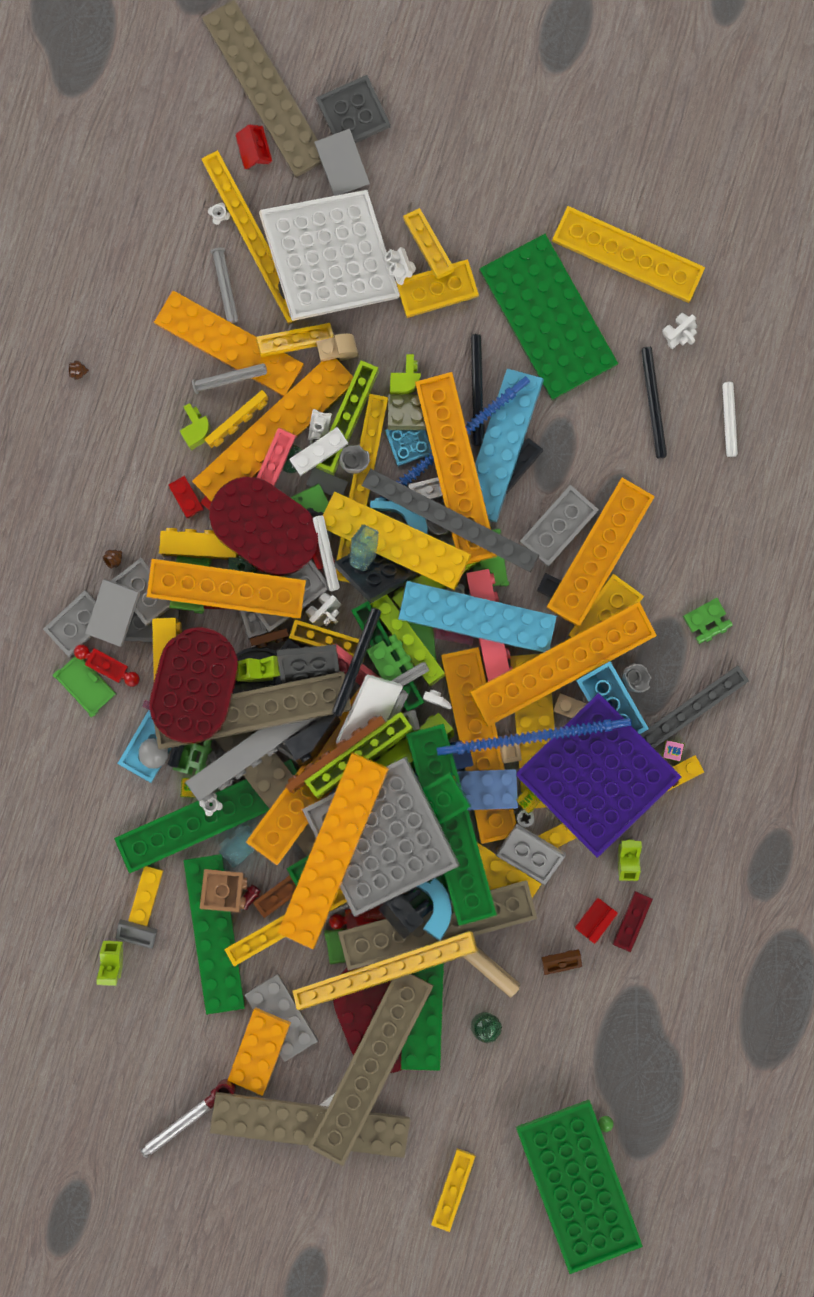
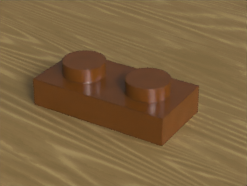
[250,628,289,648]
[541,949,582,975]

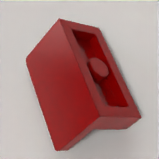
[235,124,272,169]
[575,898,618,944]

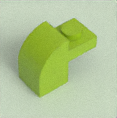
[390,354,421,394]
[180,403,211,450]
[237,656,280,682]
[618,839,642,881]
[97,941,123,986]

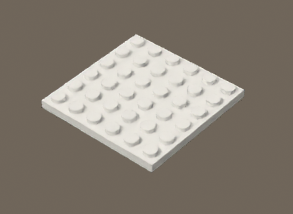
[259,190,400,321]

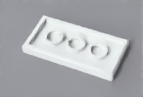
[335,674,403,743]

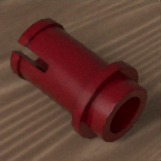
[243,884,261,910]

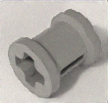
[516,809,534,827]

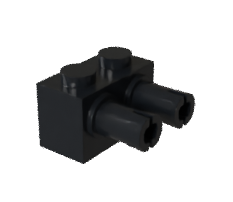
[379,886,434,939]

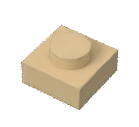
[499,743,522,764]

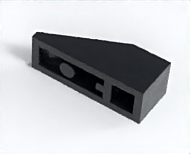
[285,714,341,767]

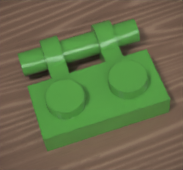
[683,598,733,644]
[367,634,414,681]
[172,740,212,775]

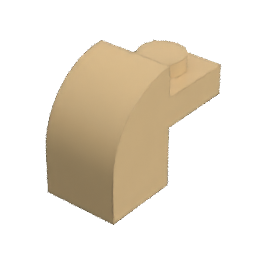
[316,334,358,362]

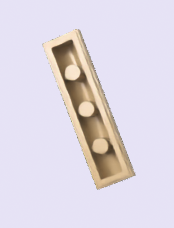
[462,946,520,998]

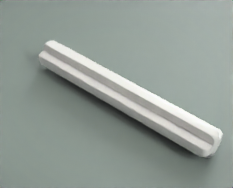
[722,382,738,457]
[313,516,340,591]

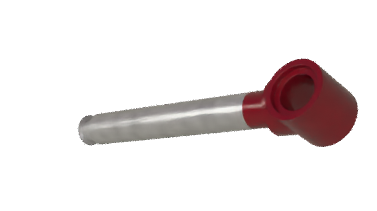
[140,1079,236,1158]

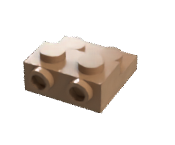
[200,869,248,913]

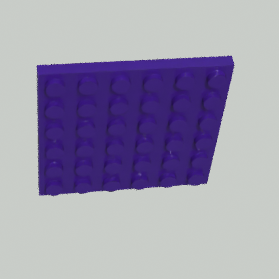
[516,692,681,858]

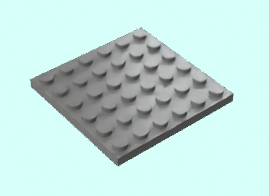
[302,757,460,916]

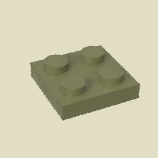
[388,394,426,430]

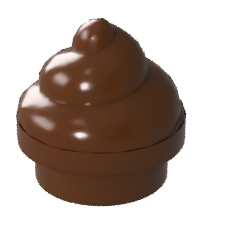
[68,361,89,380]
[102,550,123,569]

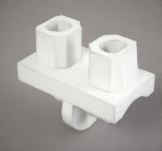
[384,247,416,285]
[663,313,697,349]
[308,409,332,444]
[306,593,342,627]

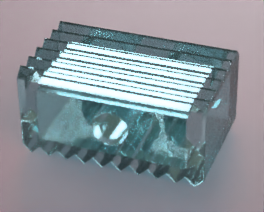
[349,525,379,571]
[219,824,255,868]

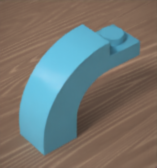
[370,498,427,534]
[417,878,451,941]

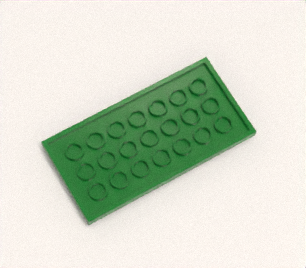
[479,233,619,401]
[516,1099,643,1275]

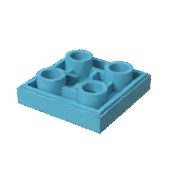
[385,429,432,467]

